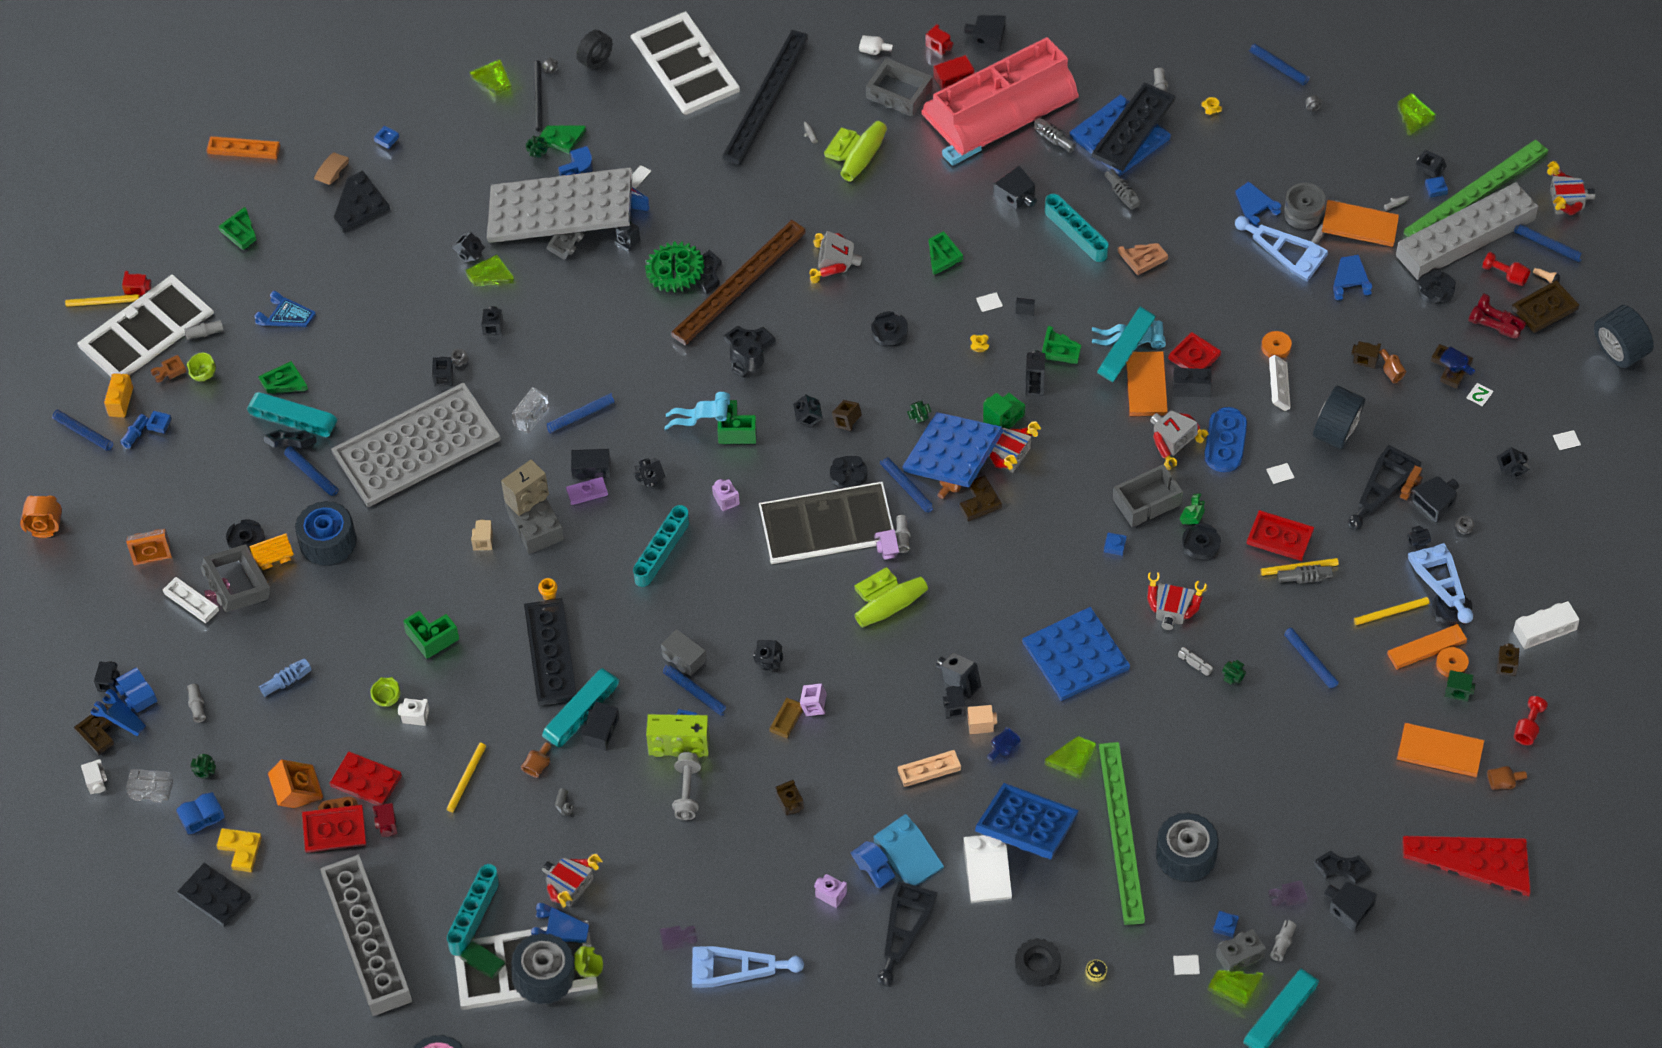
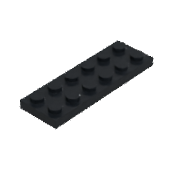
[1091,82,1175,172]
[524,598,576,706]

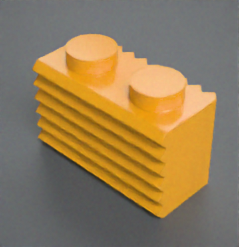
[104,373,133,418]
[249,533,294,571]

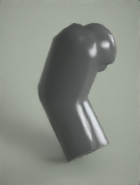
[555,789,574,816]

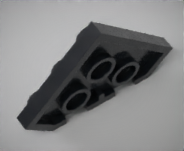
[334,170,390,233]

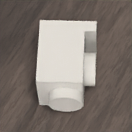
[398,698,430,726]
[81,759,107,795]

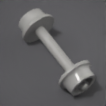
[672,752,701,820]

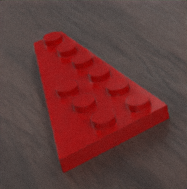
[1402,836,1530,897]

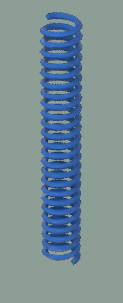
[1249,43,1309,85]
[1514,224,1582,262]
[547,393,615,433]
[52,409,113,451]
[284,446,339,496]
[880,457,933,512]
[1285,628,1339,688]
[663,665,726,716]

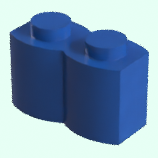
[115,667,157,713]
[176,792,225,835]

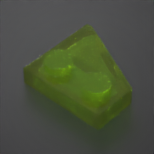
[469,59,512,95]
[1397,93,1435,135]
[465,255,515,287]
[1044,736,1096,779]
[1207,970,1263,1009]

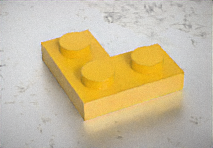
[217,828,262,872]

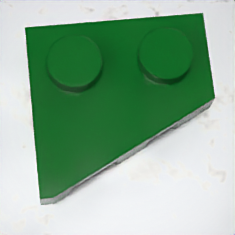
[540,125,586,154]
[218,207,256,250]
[928,231,964,275]
[1042,326,1081,364]
[258,361,308,394]

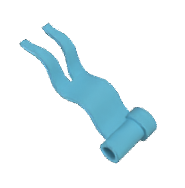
[1092,320,1166,349]
[665,392,730,430]

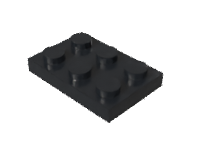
[177,863,251,927]

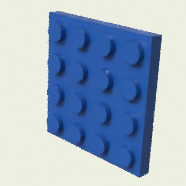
[1069,95,1171,177]
[902,412,1003,487]
[1022,607,1130,701]
[975,783,1079,859]

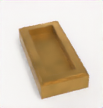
[769,697,803,739]

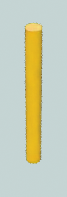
[65,294,140,307]
[1261,558,1338,576]
[1354,597,1430,625]
[446,743,486,813]

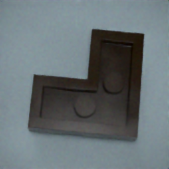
[1431,344,1473,389]
[959,475,1002,521]
[73,704,114,756]

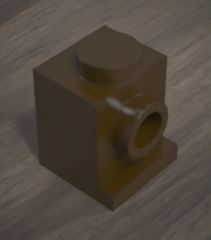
[1351,341,1381,369]
[832,400,862,431]
[1496,643,1520,676]
[775,779,804,816]

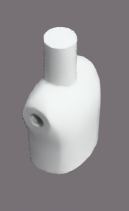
[859,35,893,55]

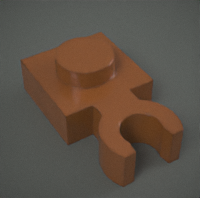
[151,355,187,383]
[1400,465,1423,501]

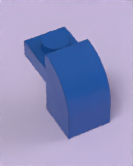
[558,146,593,176]
[850,841,896,888]

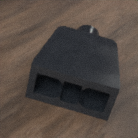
[964,15,1006,52]
[994,166,1037,208]
[1025,350,1045,396]
[1411,476,1459,523]
[936,653,982,699]
[1324,882,1377,932]

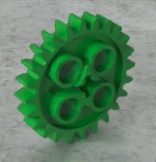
[645,241,705,293]

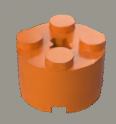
[20,495,62,538]

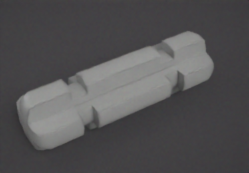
[1178,647,1213,676]

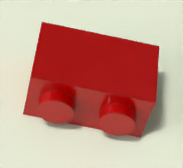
[934,55,974,90]

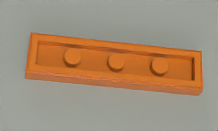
[207,136,280,159]
[1387,624,1467,670]

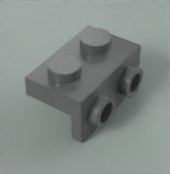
[546,231,585,260]

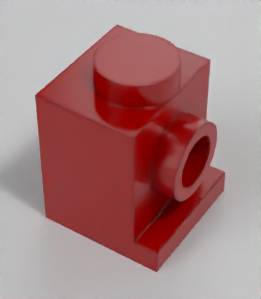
[926,24,954,55]
[122,271,152,297]

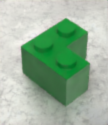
[983,392,1025,429]
[717,400,757,444]
[403,611,459,659]

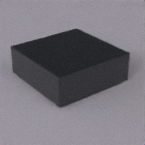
[1015,298,1035,316]

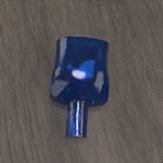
[1440,346,1475,376]
[986,727,1021,761]

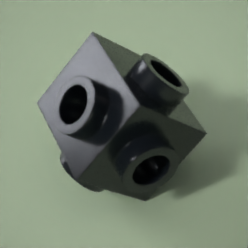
[452,232,485,262]
[793,394,823,428]
[1497,447,1530,479]
[634,458,666,487]
[753,640,783,671]

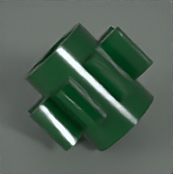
[526,136,548,158]
[907,400,932,423]
[1222,660,1246,685]
[190,754,216,779]

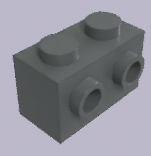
[661,629,707,676]
[1216,929,1266,975]

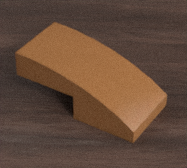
[314,152,349,185]

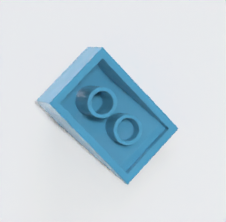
[874,814,944,886]

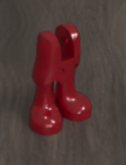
[1468,293,1526,339]

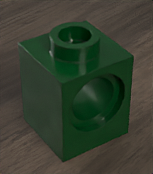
[1444,670,1476,702]

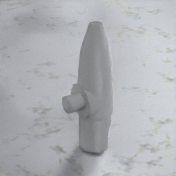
[804,122,818,144]
[1384,196,1409,211]

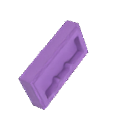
[566,477,608,505]

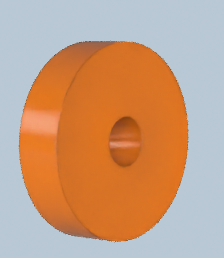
[1261,331,1292,359]
[1436,647,1469,677]

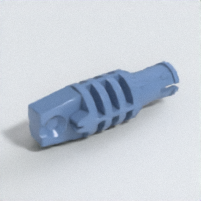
[259,658,312,697]

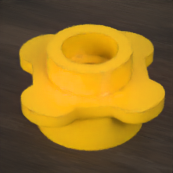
[1202,97,1222,115]
[970,334,989,352]

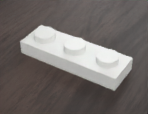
[1269,355,1291,411]
[163,577,219,623]

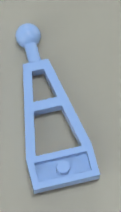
[1235,216,1328,282]
[1408,543,1473,623]
[692,946,804,988]

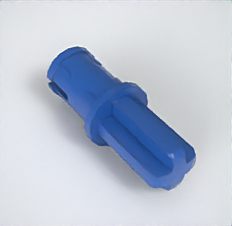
[120,414,149,448]

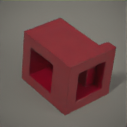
[373,803,397,837]

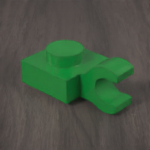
[1179,493,1205,524]

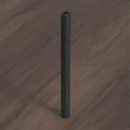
[534,60,542,132]

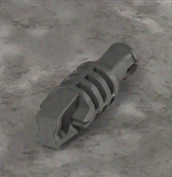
[1034,118,1077,153]
[1105,169,1141,210]
[1277,565,1333,584]

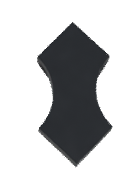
[695,250,722,294]
[723,325,776,350]
[264,429,317,449]
[1314,851,1372,884]

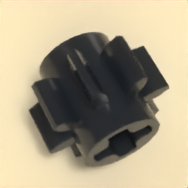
[1407,525,1431,550]

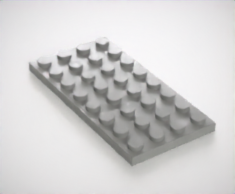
[487,167,632,243]
[331,382,501,507]

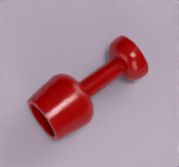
[1482,252,1531,286]
[1514,696,1548,745]

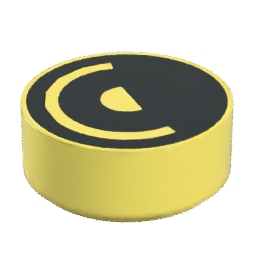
[1086,960,1107,982]

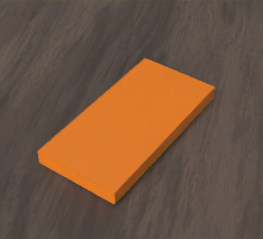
[1321,200,1399,247]
[1126,351,1167,416]
[1397,723,1484,777]

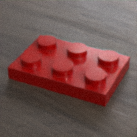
[1247,510,1314,561]
[329,751,402,806]
[302,805,367,853]

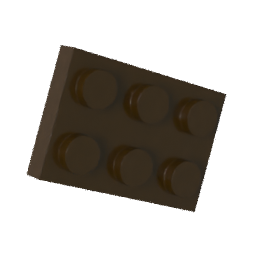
[1511,280,1579,333]

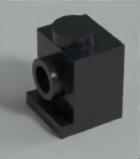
[1416,149,1447,178]
[615,222,641,252]
[481,306,503,336]
[432,356,453,386]
[94,661,120,693]
[943,686,966,719]

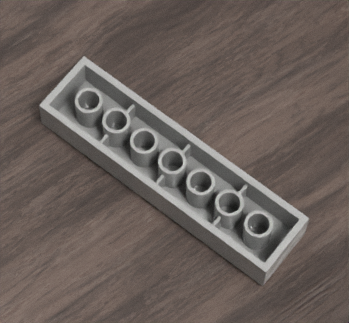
[1396,182,1538,280]
[320,855,412,1016]

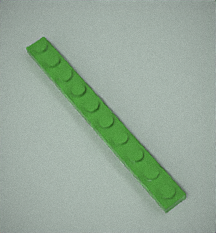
[1404,139,1548,237]
[1099,742,1145,925]

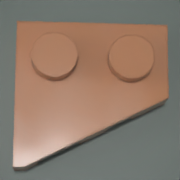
[1118,243,1168,275]

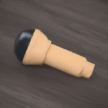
[1533,268,1561,283]

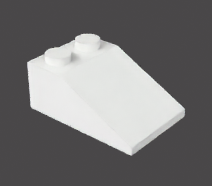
[964,835,1012,903]

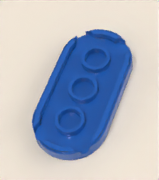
[1205,407,1247,472]

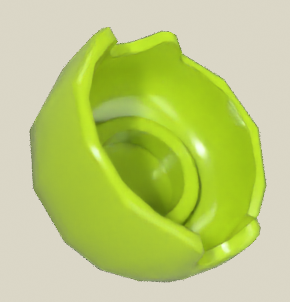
[187,352,216,382]
[370,677,401,707]
[574,946,603,978]

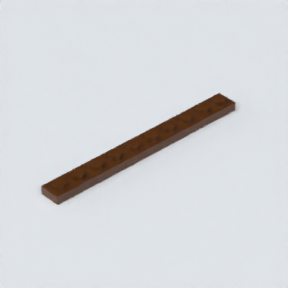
[671,220,806,346]

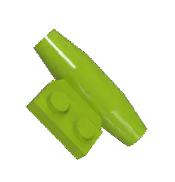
[824,121,887,181]
[854,567,928,627]

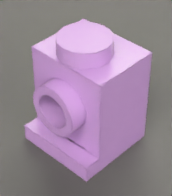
[712,479,740,511]
[874,530,899,560]
[800,683,827,716]
[814,874,847,908]

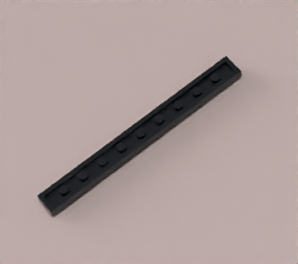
[722,30,808,165]

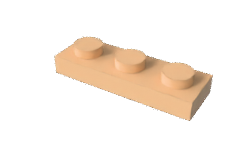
[898,750,961,787]

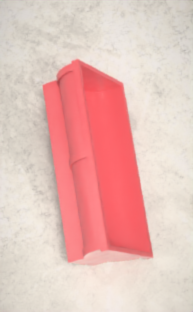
[922,37,1079,155]

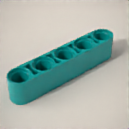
[1045,194,1109,262]
[1097,306,1156,383]
[247,392,338,437]
[633,505,690,587]
[542,668,619,748]
[446,864,499,956]
[1243,968,1319,1048]

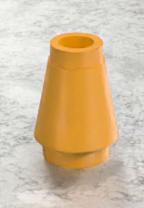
[538,578,558,601]

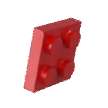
[1168,332,1221,369]

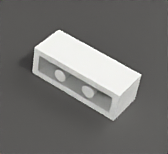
[1513,601,1580,650]

